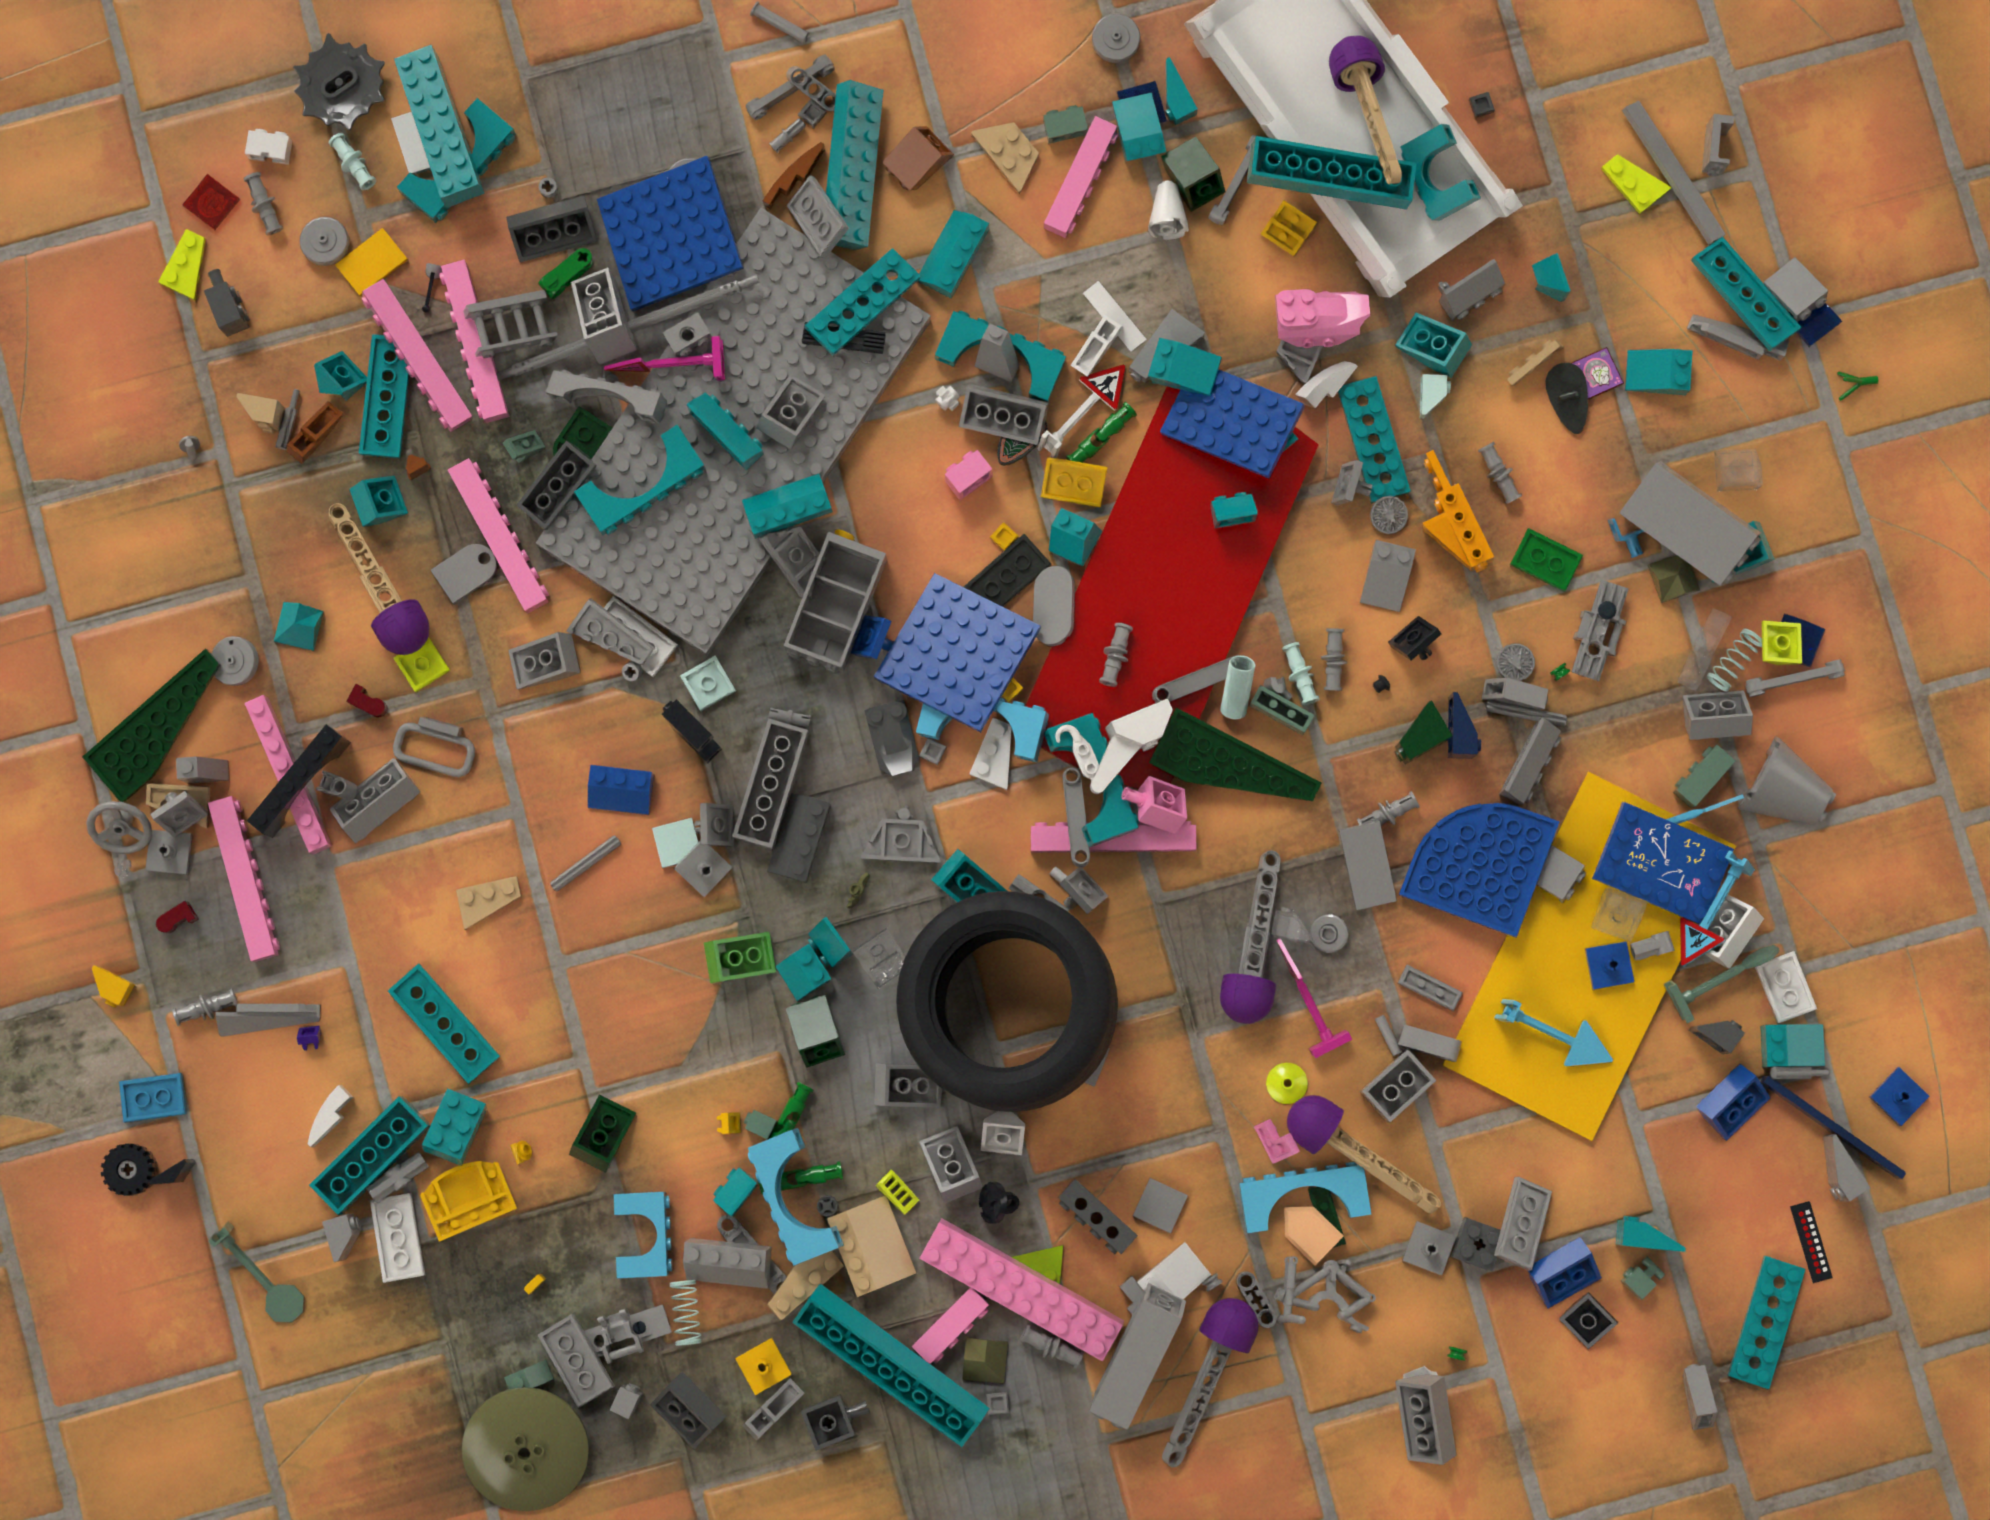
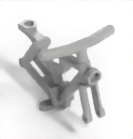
[1274,1256,1376,1333]

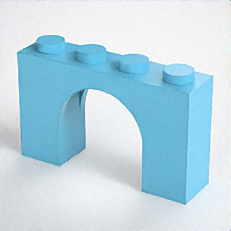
[614,1192,672,1278]

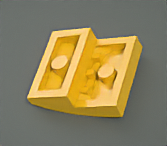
[1261,200,1318,256]

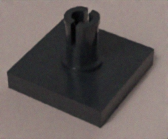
[1388,616,1442,661]

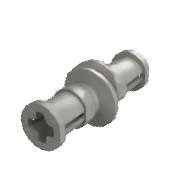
[243,172,283,235]
[1478,442,1522,504]
[1099,623,1133,687]
[1321,628,1347,691]
[1356,791,1420,826]
[172,989,238,1026]
[1019,1324,1084,1369]

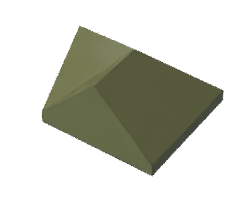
[1648,555,1700,603]
[962,1337,1008,1384]

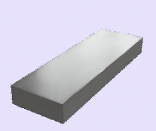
[1398,965,1463,1011]

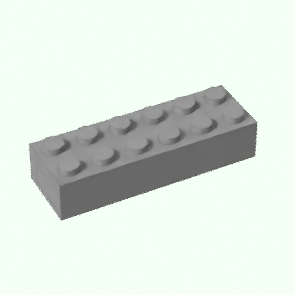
[732,718,809,850]

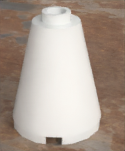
[1148,180,1189,240]

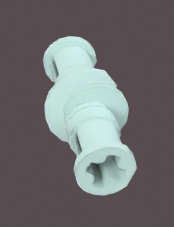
[329,133,376,190]
[1282,642,1320,706]

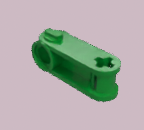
[538,248,593,299]

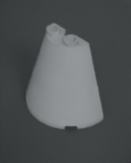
[1738,736,1836,825]

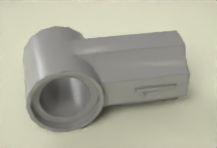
[1630,931,1675,961]

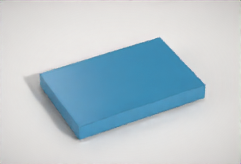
[119,1073,187,1123]

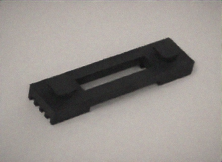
[802,322,886,354]

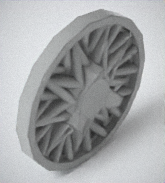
[1370,496,1408,534]
[1497,644,1535,681]
[1310,914,1349,953]

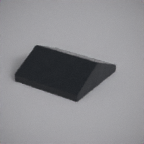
[148,1159,196,1185]
[1559,1292,1618,1349]

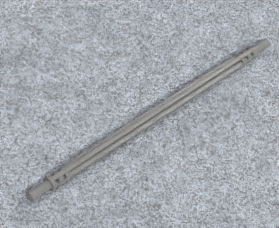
[496,275,760,381]

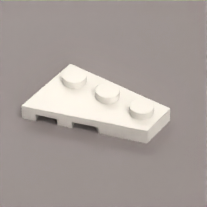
[969,718,1012,790]

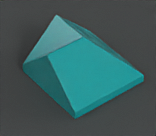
[1532,253,1571,302]
[314,351,367,401]
[274,602,324,651]

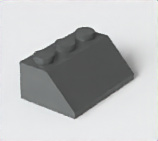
[650,1372,726,1449]

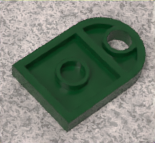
[553,406,612,459]

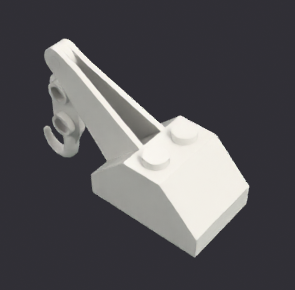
[1055,699,1173,794]

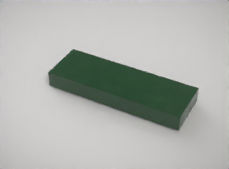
[1308,1187,1346,1248]

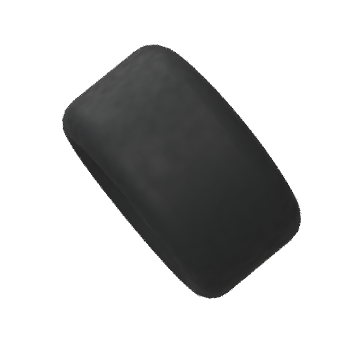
[896,891,1118,1112]

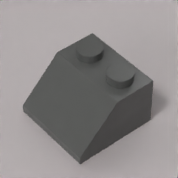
[1689,1020,1745,1055]

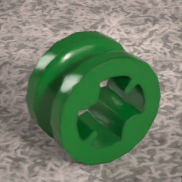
[1550,663,1571,681]
[1447,1346,1467,1361]

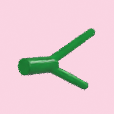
[1837,372,1879,401]

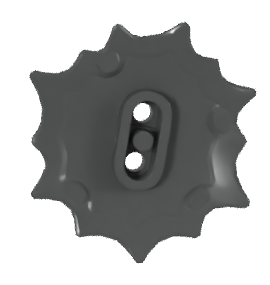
[293,33,385,131]

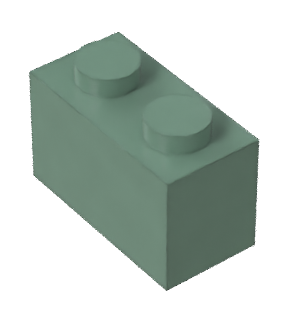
[1043,105,1088,144]

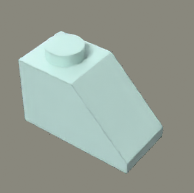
[1420,374,1451,419]

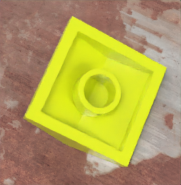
[1762,620,1802,665]

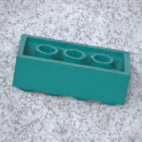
[918,210,989,299]
[686,392,764,471]
[742,474,833,539]

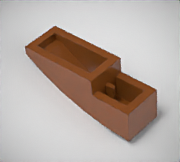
[286,401,344,464]

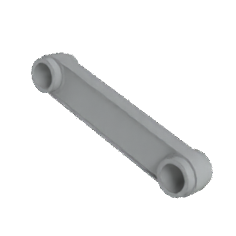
[745,54,835,120]
[1208,135,1256,226]
[1152,655,1239,703]
[1745,659,1845,697]
[1063,767,1090,868]

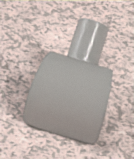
[1264,677,1292,700]

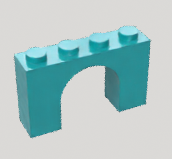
[1400,124,1481,221]

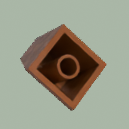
[883,126,954,191]

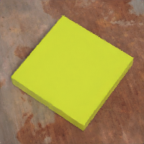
[394,636,451,693]

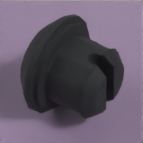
[1373,675,1390,693]

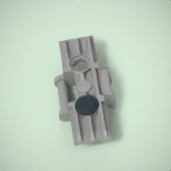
[1571,580,1629,681]

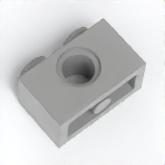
[663,313,712,358]
[610,1383,643,1419]

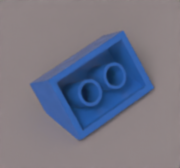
[588,765,654,815]
[1696,1064,1771,1141]
[1527,1237,1602,1309]

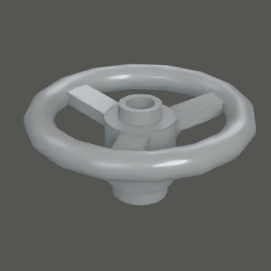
[86,801,152,854]

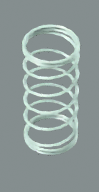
[1707,628,1762,692]
[670,1280,702,1346]

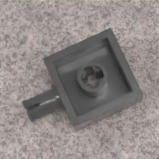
[204,269,250,337]
[1450,1217,1502,1272]
[801,1394,870,1451]

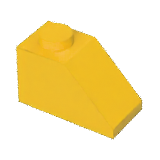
[92,965,135,1008]

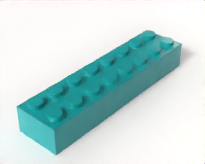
[394,45,485,208]
[826,80,884,251]
[1247,136,1416,210]

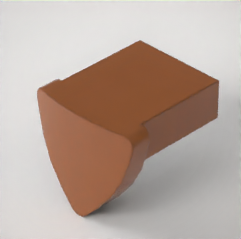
[405,455,431,480]

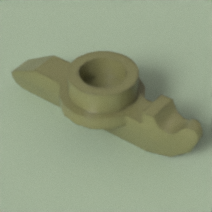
[847,873,870,908]

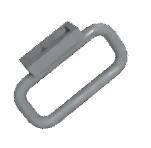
[393,716,475,777]

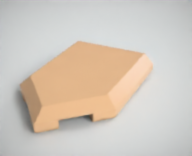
[1284,1207,1344,1266]

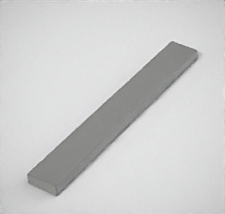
[1622,101,1726,245]

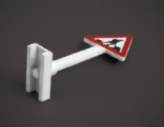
[1037,364,1125,458]

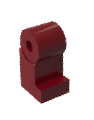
[346,684,388,718]
[156,901,199,933]

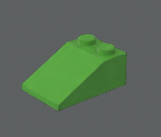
[704,932,776,983]

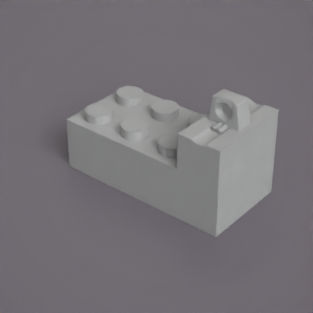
[571,268,637,365]

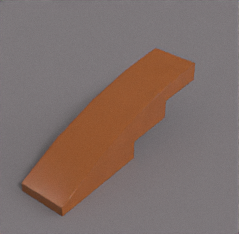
[762,142,825,210]

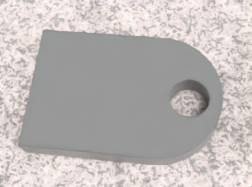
[431,544,497,604]

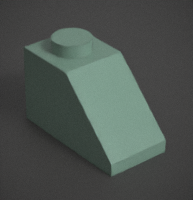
[504,1360,554,1389]

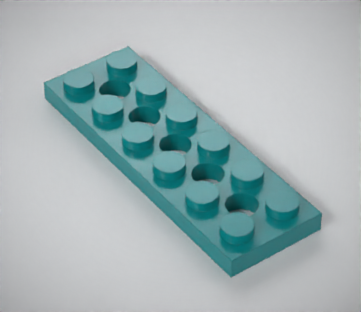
[1691,236,1801,351]
[804,248,921,356]
[359,334,410,459]
[1338,376,1411,504]
[388,963,501,1084]
[1727,1256,1806,1389]

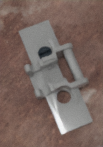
[584,1304,672,1364]

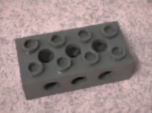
[1058,1179,1138,1254]

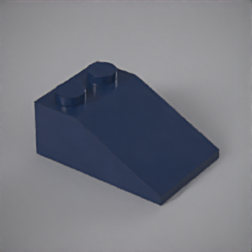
[1448,692,1481,759]

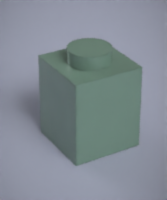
[744,1110,777,1139]

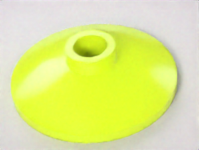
[1266,1063,1308,1104]

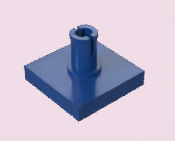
[851,615,894,659]
[1585,941,1634,990]
[1869,1067,1929,1126]

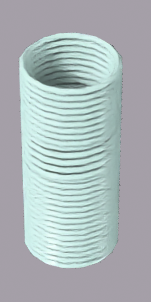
[1220,655,1255,719]

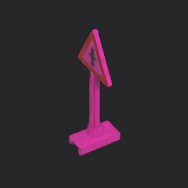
[604,336,725,381]
[1276,938,1352,1058]

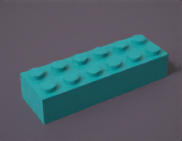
[309,1096,431,1215]

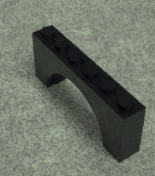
[662,699,722,764]
[247,724,351,838]

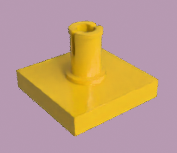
[735,1338,792,1395]

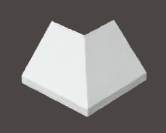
[981,1111,1025,1155]

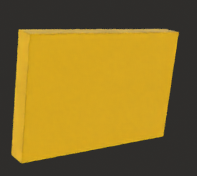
[335,228,408,297]
[1041,457,1108,508]

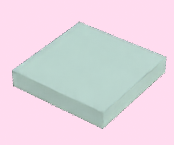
[680,655,736,711]
[652,818,698,868]

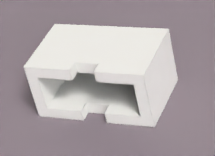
[245,129,292,165]

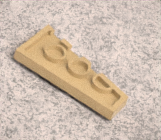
[767,1251,844,1321]

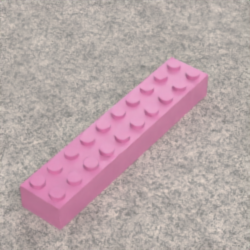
[919,1218,1124,1361]

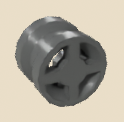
[817,1196,838,1216]

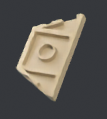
[971,122,1039,193]

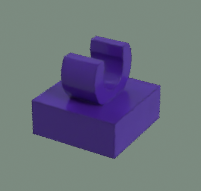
[297,1025,321,1050]

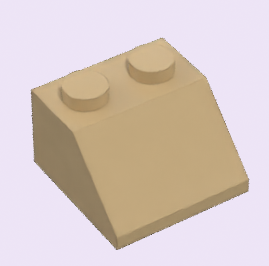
[236,393,286,434]

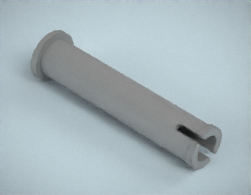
[750,1,809,43]

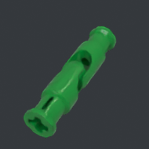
[1066,402,1137,463]
[769,1082,814,1139]
[759,1161,844,1195]

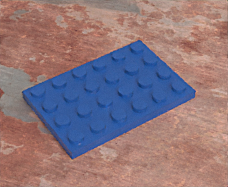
[1160,370,1305,478]

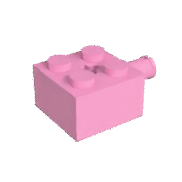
[1121,776,1187,834]

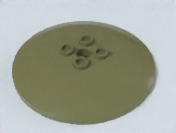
[462,1387,589,1511]

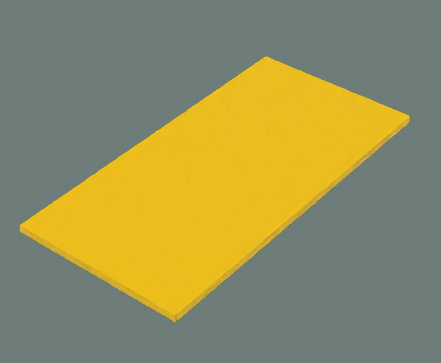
[1442,771,1736,1141]

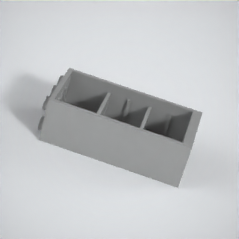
[1620,461,1761,586]
[784,532,887,674]
[1089,1283,1186,1430]

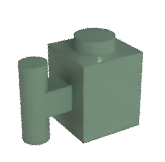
[1621,1256,1665,1300]

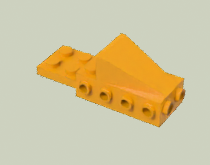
[1422,450,1494,573]

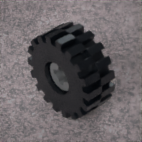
[101,1144,158,1196]

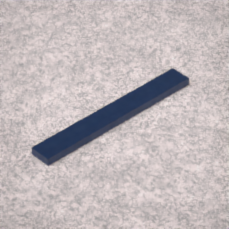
[1760,1076,1906,1179]

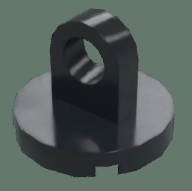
[979,1182,1020,1224]

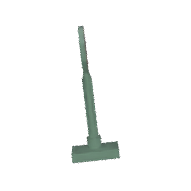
[1664,945,1780,1024]
[208,1221,304,1322]

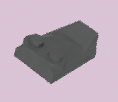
[864,700,920,777]

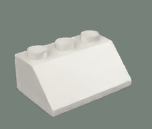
[1705,895,1764,969]

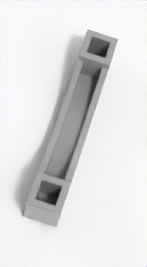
[545,370,668,423]

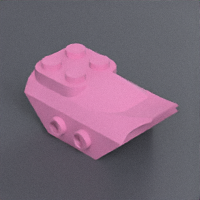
[1275,289,1370,348]

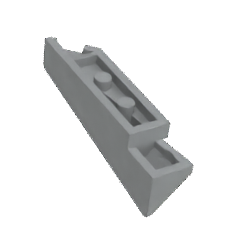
[1687,315,1789,361]
[216,1004,320,1037]

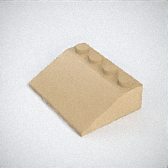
[827,1196,916,1297]

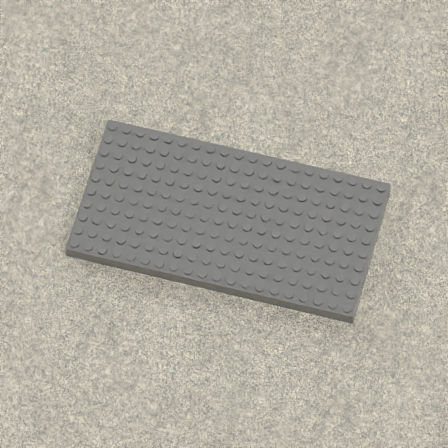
[536,208,931,656]

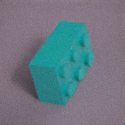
[422,1088,487,1166]

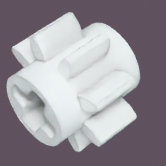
[935,386,960,411]

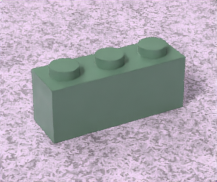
[1249,685,1314,736]
[1673,745,1736,809]

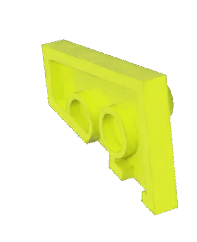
[1601,154,1672,214]
[158,229,206,301]

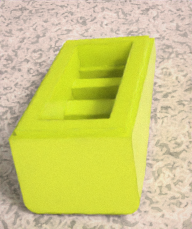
[875,1169,919,1215]

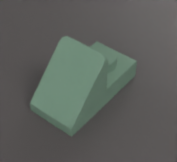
[503,430,545,463]

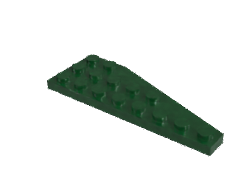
[82,648,221,803]
[1148,708,1322,801]

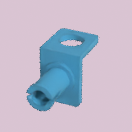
[1608,518,1645,558]

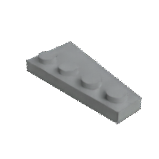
[566,598,655,665]

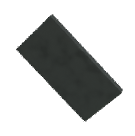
[964,534,1051,607]

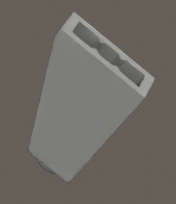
[974,323,1019,382]
[1482,678,1548,710]
[176,757,229,784]
[1682,1364,1718,1430]

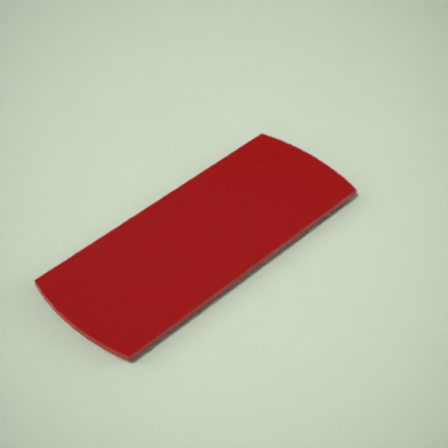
[1025,386,1319,790]

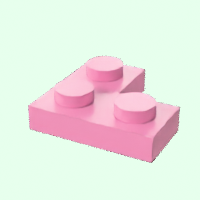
[1254,1119,1300,1164]

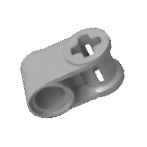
[316,770,357,800]

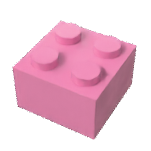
[945,450,993,501]

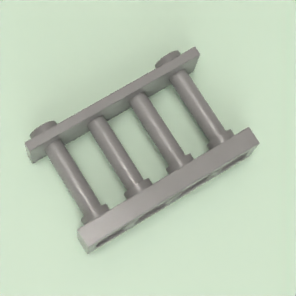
[463,290,558,358]

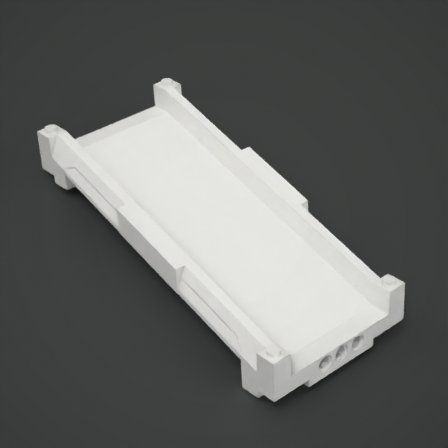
[1184,0,1523,298]

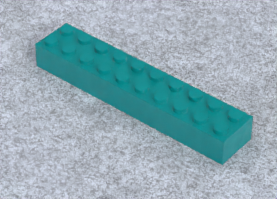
[792,1284,990,1447]

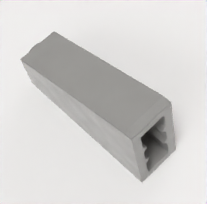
[1129,309,1205,383]

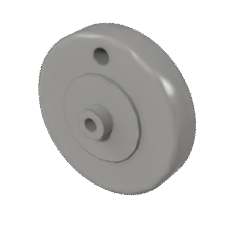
[1092,14,1140,63]
[300,217,349,266]
[211,636,259,686]

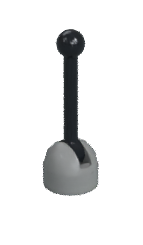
[422,263,442,313]

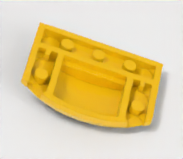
[420,1161,517,1242]

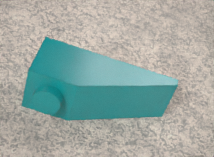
[1165,57,1198,126]

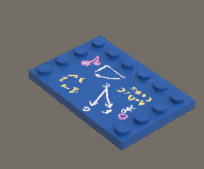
[1592,802,1734,925]

